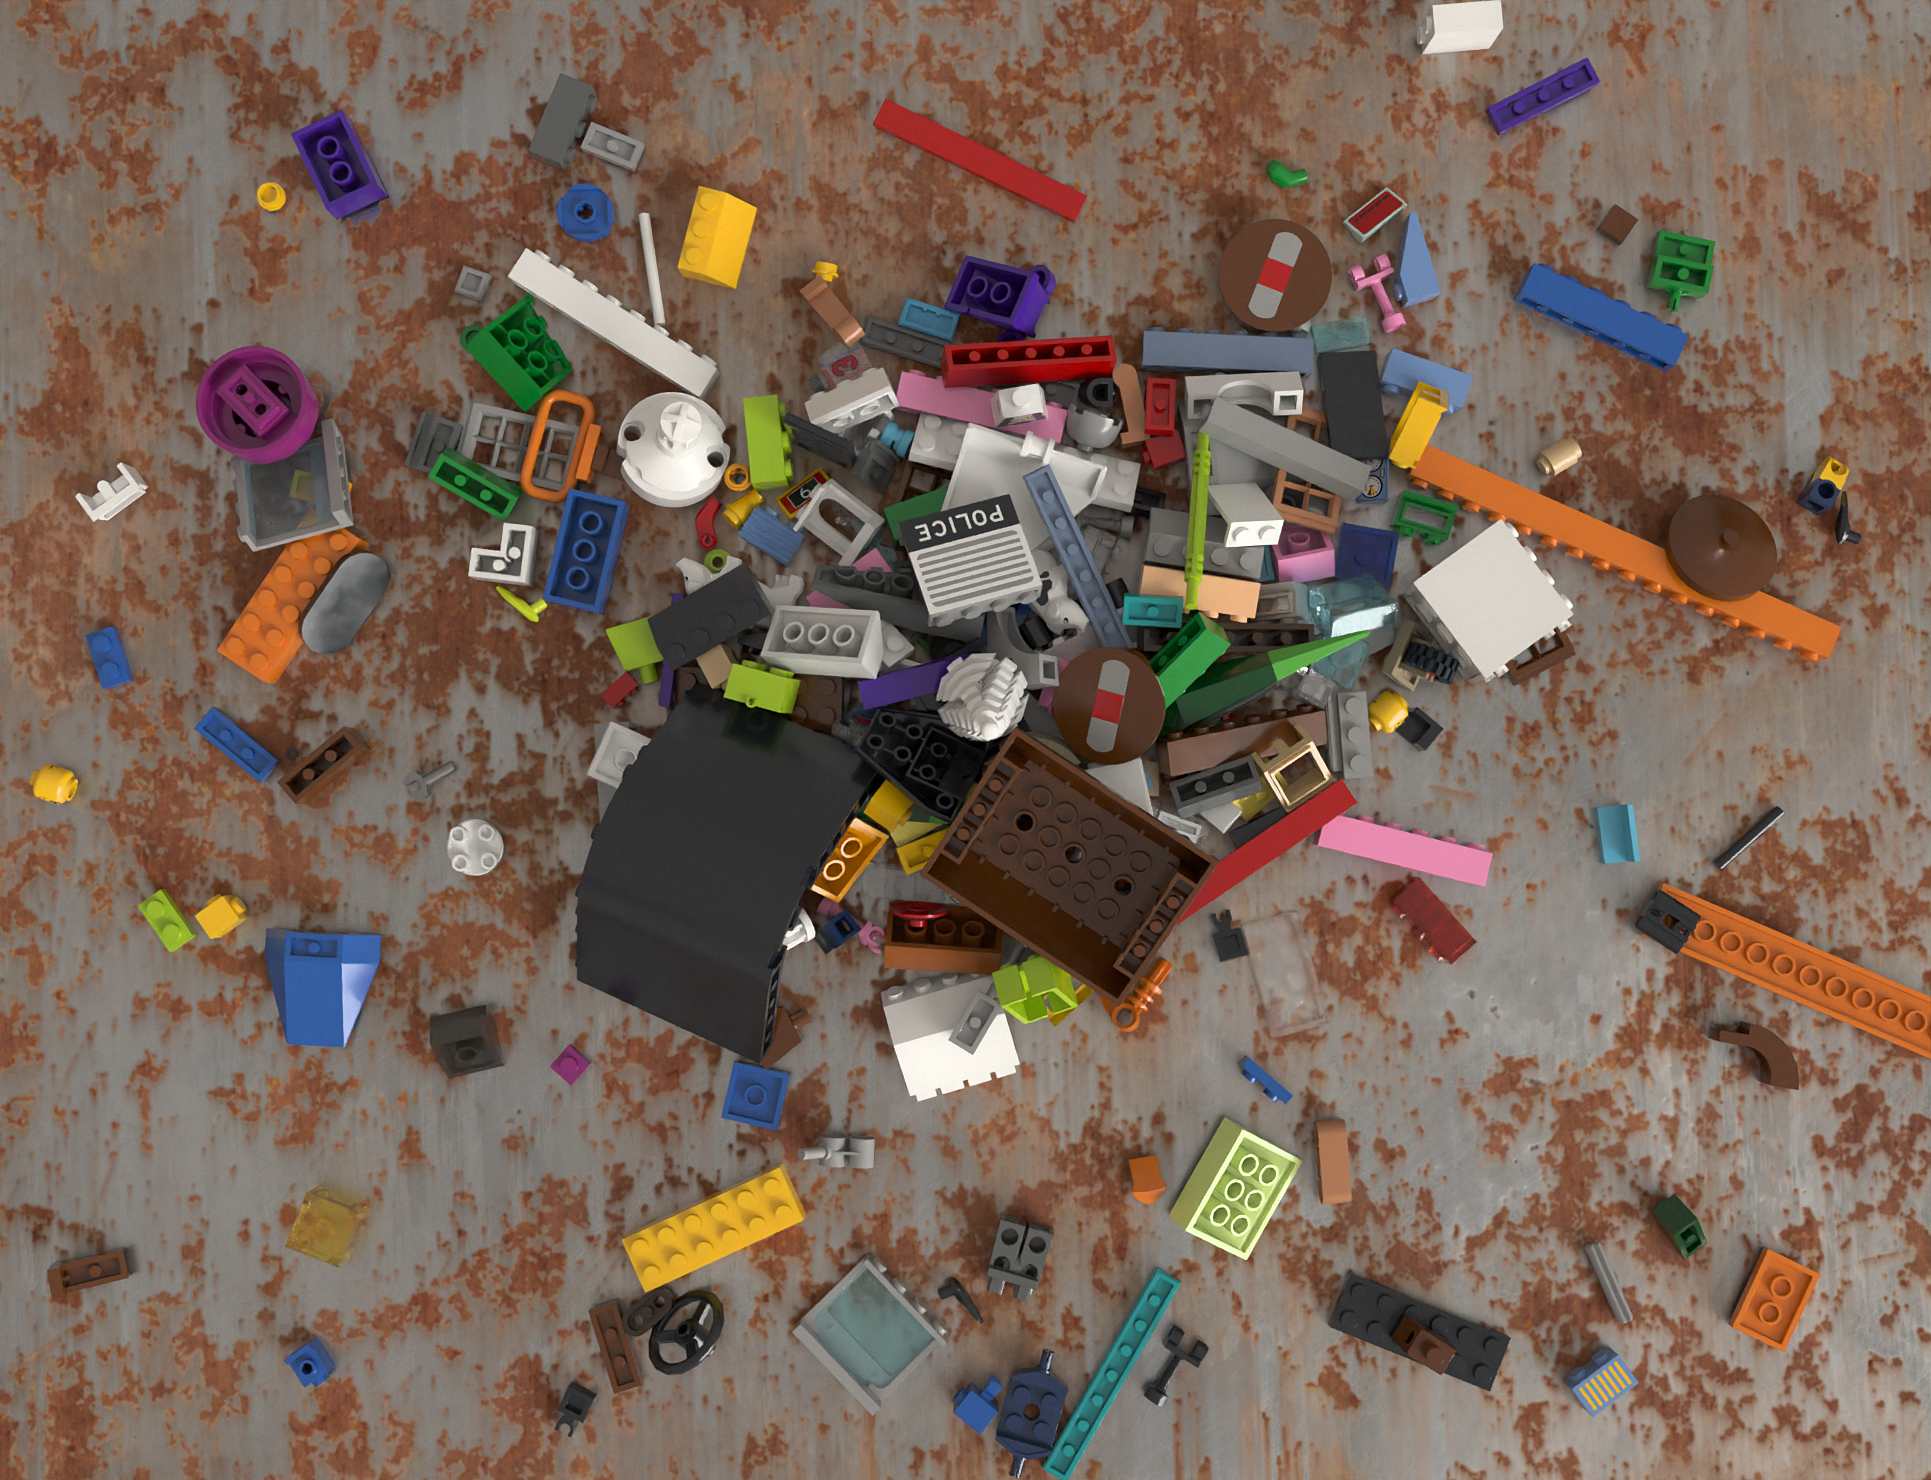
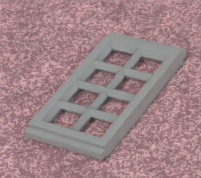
[457,401,580,492]

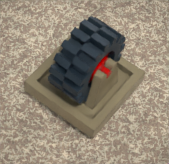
[1382,619,1460,692]

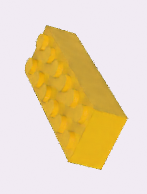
[622,1162,806,1293]

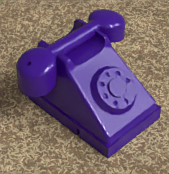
[944,255,1056,342]

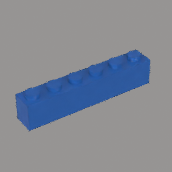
[1513,263,1689,372]

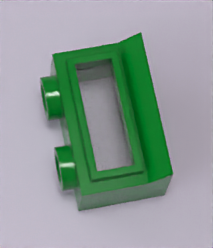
[1389,490,1459,545]

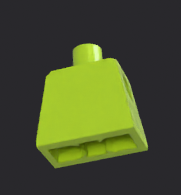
[606,615,664,685]

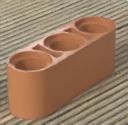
[1314,1119,1352,1204]

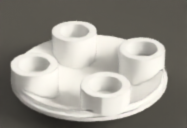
[447,819,504,876]

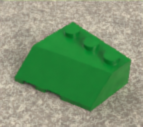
[465,293,573,412]

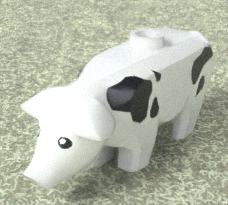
[1028,538,1090,636]

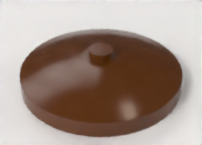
[1664,495,1777,602]

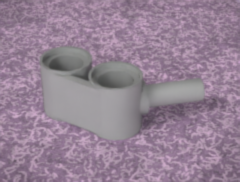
[797,1134,875,1169]

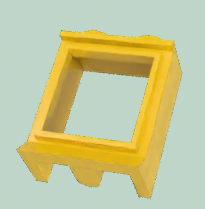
[1389,381,1449,469]

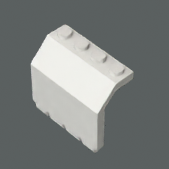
[881,972,1020,1101]

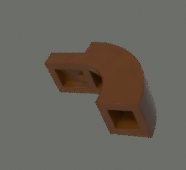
[1709,1021,1799,1090]

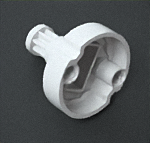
[616,392,730,507]

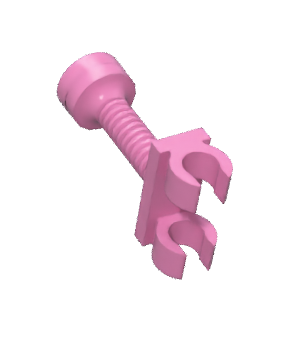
[1348,253,1406,333]
[817,897,885,953]

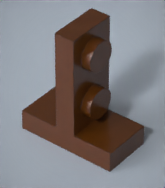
[47,1248,129,1300]

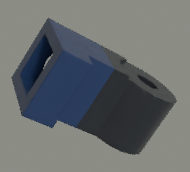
[813,909,861,955]

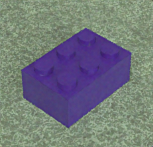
[291,110,388,219]

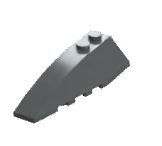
[811,565,986,642]

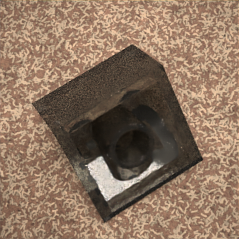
[430,1004,504,1078]

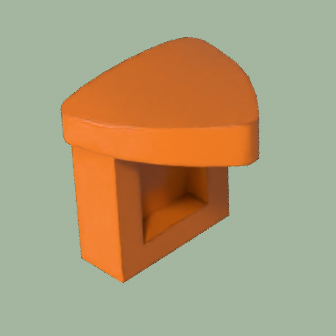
[1129,1155,1167,1204]

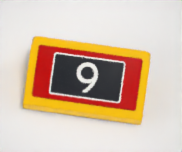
[775,467,830,522]

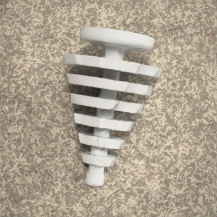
[936,653,1029,742]

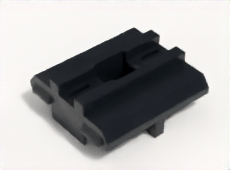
[1634,889,1701,954]

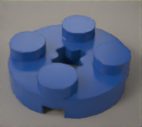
[557,183,615,242]

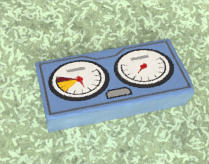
[1356,445,1389,504]

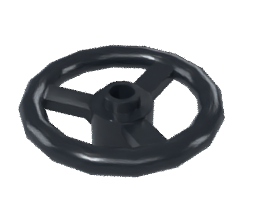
[648,1289,725,1375]

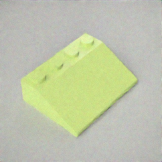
[1168,1117,1302,1260]

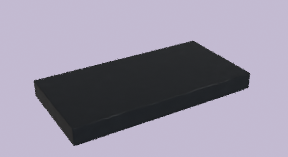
[1318,350,1389,461]

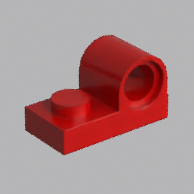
[1144,377,1176,436]

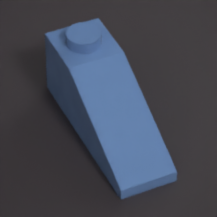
[1393,211,1441,308]

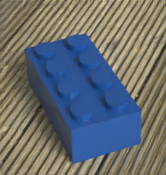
[543,488,630,615]

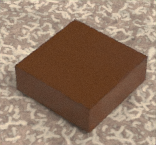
[1597,204,1638,245]

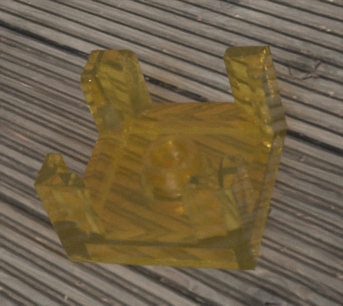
[285,1186,370,1268]

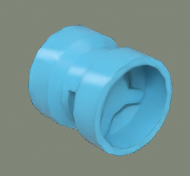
[880,421,915,458]

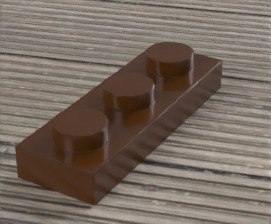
[588,1300,643,1394]

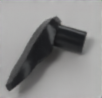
[1835,491,1861,544]
[938,1277,983,1324]

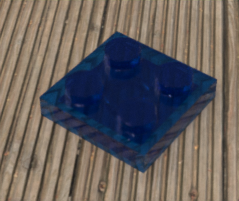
[1332,523,1399,589]

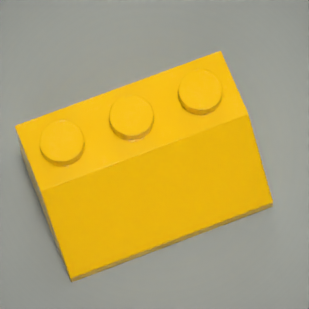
[677,186,757,290]

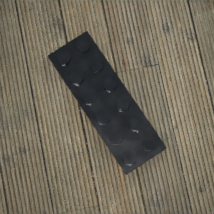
[1328,1271,1511,1392]

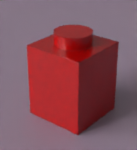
[1140,430,1186,472]

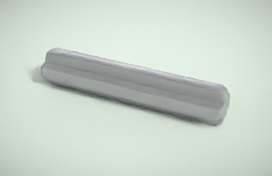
[1585,1241,1633,1324]

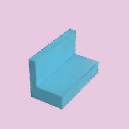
[1594,804,1640,864]

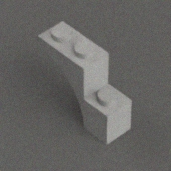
[987,607,1059,690]

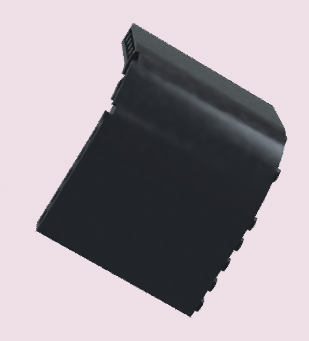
[575,681,881,1064]

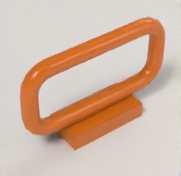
[520,389,605,503]

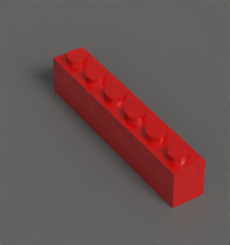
[940,335,1117,388]

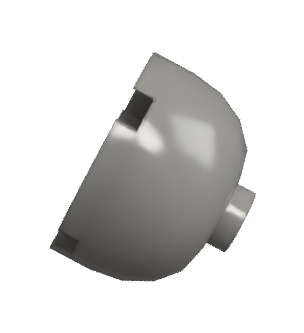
[1065,402,1124,452]

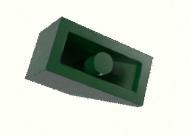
[1651,1194,1707,1260]

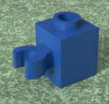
[952,1375,1002,1435]

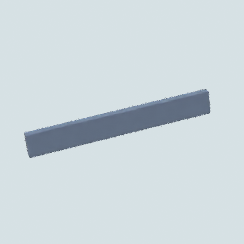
[1022,464,1135,649]

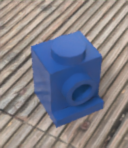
[284,1337,335,1388]

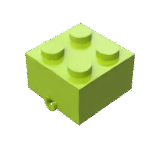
[724,659,801,713]

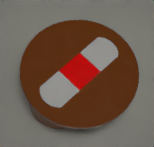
[1219,219,1332,335]
[1053,647,1166,765]

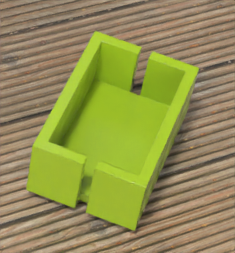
[743,394,795,492]
[992,954,1078,1024]

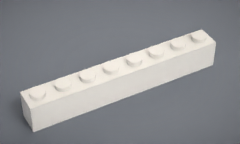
[508,248,720,401]

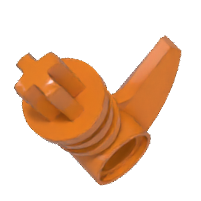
[1100,957,1172,1032]

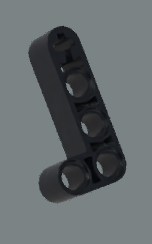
[1019,577,1129,651]

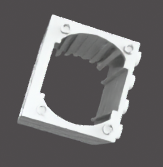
[1402,519,1574,685]

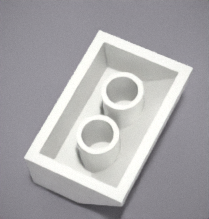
[805,367,900,434]

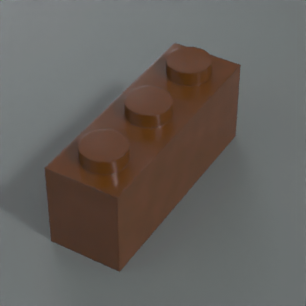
[277,726,371,804]

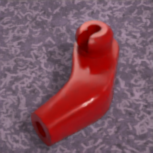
[695,497,722,551]

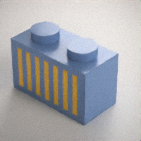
[1564,1347,1639,1417]

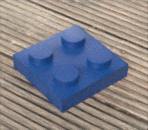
[721,1060,791,1131]

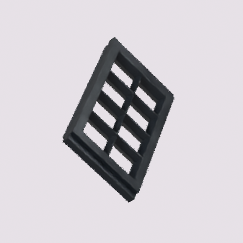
[783,412,857,471]

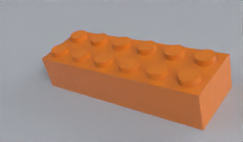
[217,508,369,684]

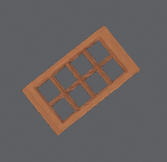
[1270,405,1342,534]

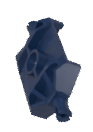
[995,1349,1069,1478]

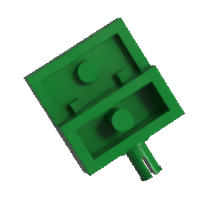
[1646,230,1716,312]

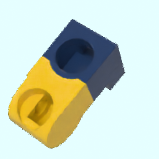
[1796,456,1850,516]

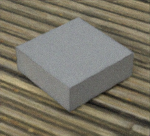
[454,265,492,303]

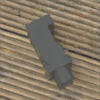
[987,1213,1054,1302]

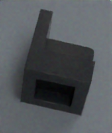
[1395,707,1444,752]

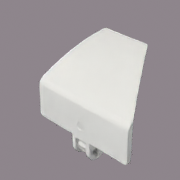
[941,423,1107,552]

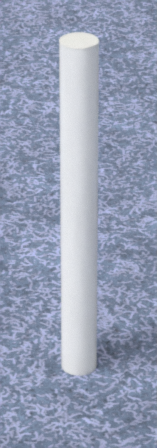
[638,213,665,326]

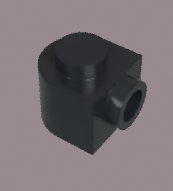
[1078,378,1116,407]

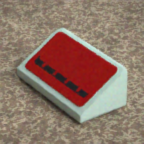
[1342,187,1407,244]

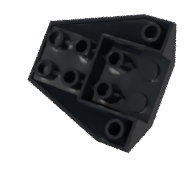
[855,706,993,824]

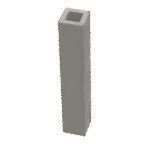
[1198,396,1372,501]

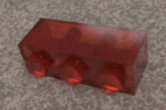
[1389,877,1476,965]

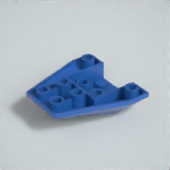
[264,928,382,1047]

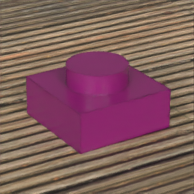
[550,1044,591,1086]

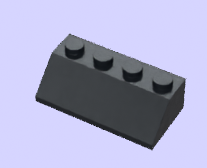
[647,562,775,672]

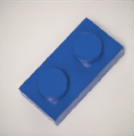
[86,626,134,689]
[1238,1055,1293,1104]

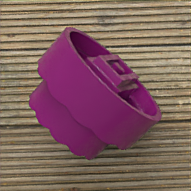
[196,346,319,464]

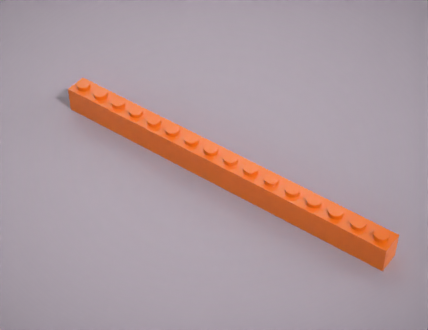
[1405,444,1842,662]

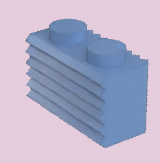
[738,506,806,567]

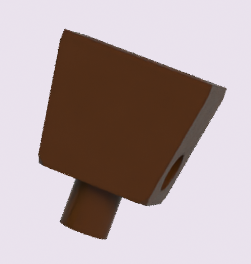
[761,1004,813,1070]
[1391,1314,1456,1375]

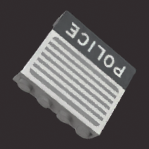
[897,494,1043,627]

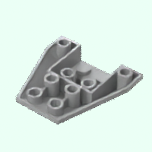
[1177,404,1298,508]

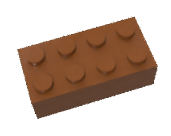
[884,901,1002,975]

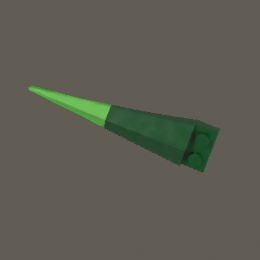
[1158,630,1370,737]

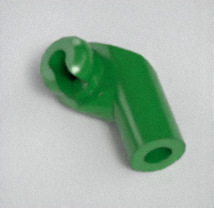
[1266,160,1308,188]

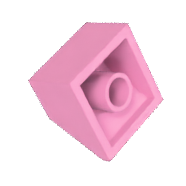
[1269,525,1335,583]

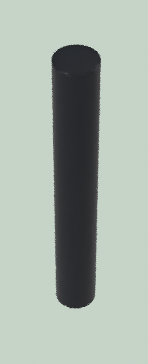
[1713,806,1785,871]

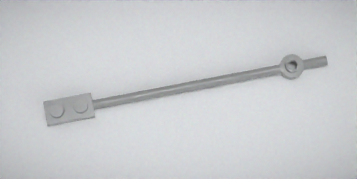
[948,755,1141,1055]

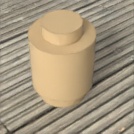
[1536,437,1582,477]

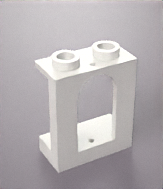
[793,478,885,566]

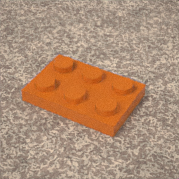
[1728,1247,1820,1352]

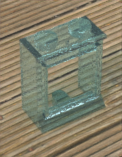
[1307,573,1398,639]

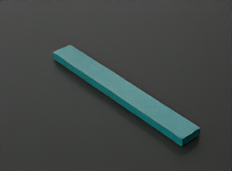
[1041,1267,1181,1480]

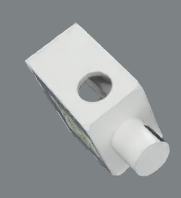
[990,384,1049,429]

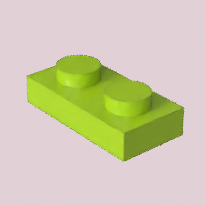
[138,889,197,952]

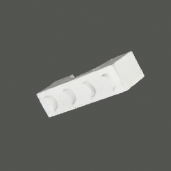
[1184,371,1303,419]

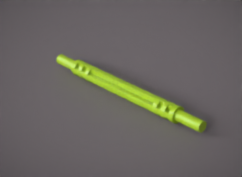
[1184,427,1211,610]

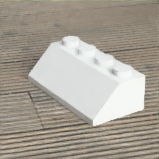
[760,605,884,679]

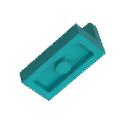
[1122,593,1184,628]

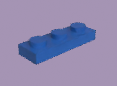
[194,707,281,783]

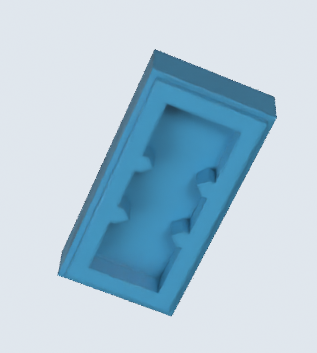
[898,297,960,342]

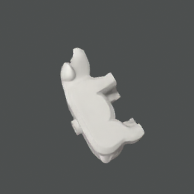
[675,556,804,630]

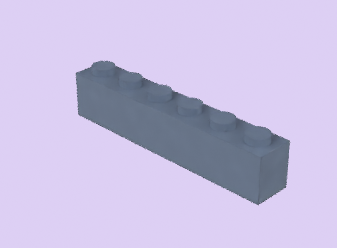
[1140,327,1314,378]

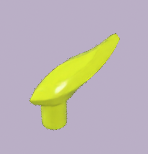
[496,586,548,622]

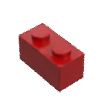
[600,672,641,709]

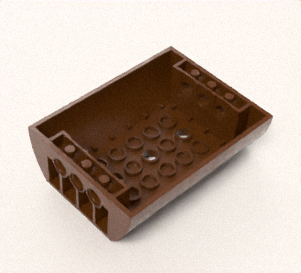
[919,726,1220,1007]

